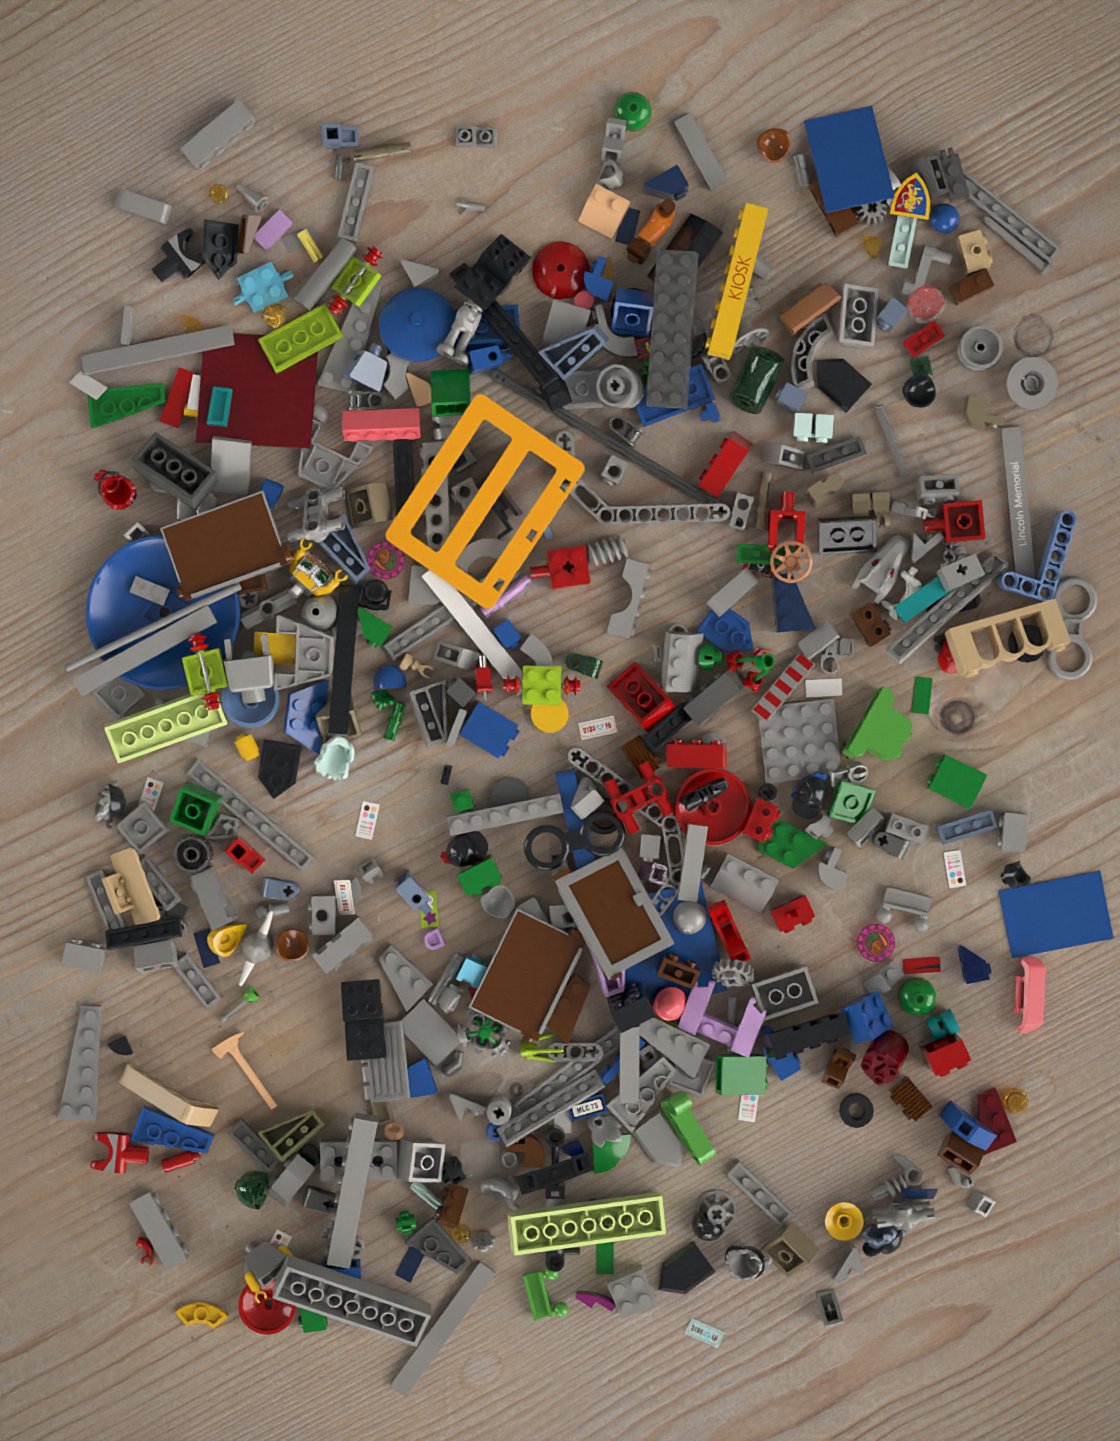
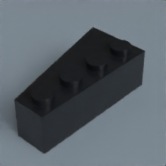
[762,1012,851,1060]

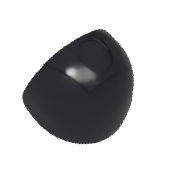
[902,373,936,408]
[692,1209,725,1241]

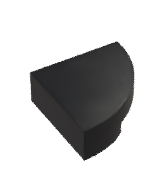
[440,765,453,785]
[108,1036,134,1055]

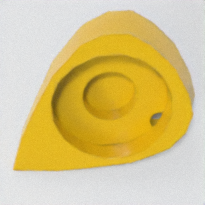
[207,923,248,957]

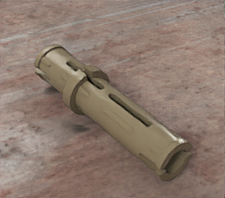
[353,141,412,163]
[754,471,773,530]

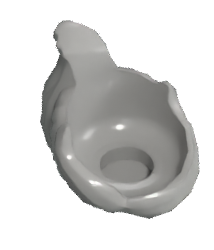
[480,1175,520,1210]

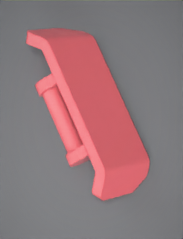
[1013,957,1046,1033]

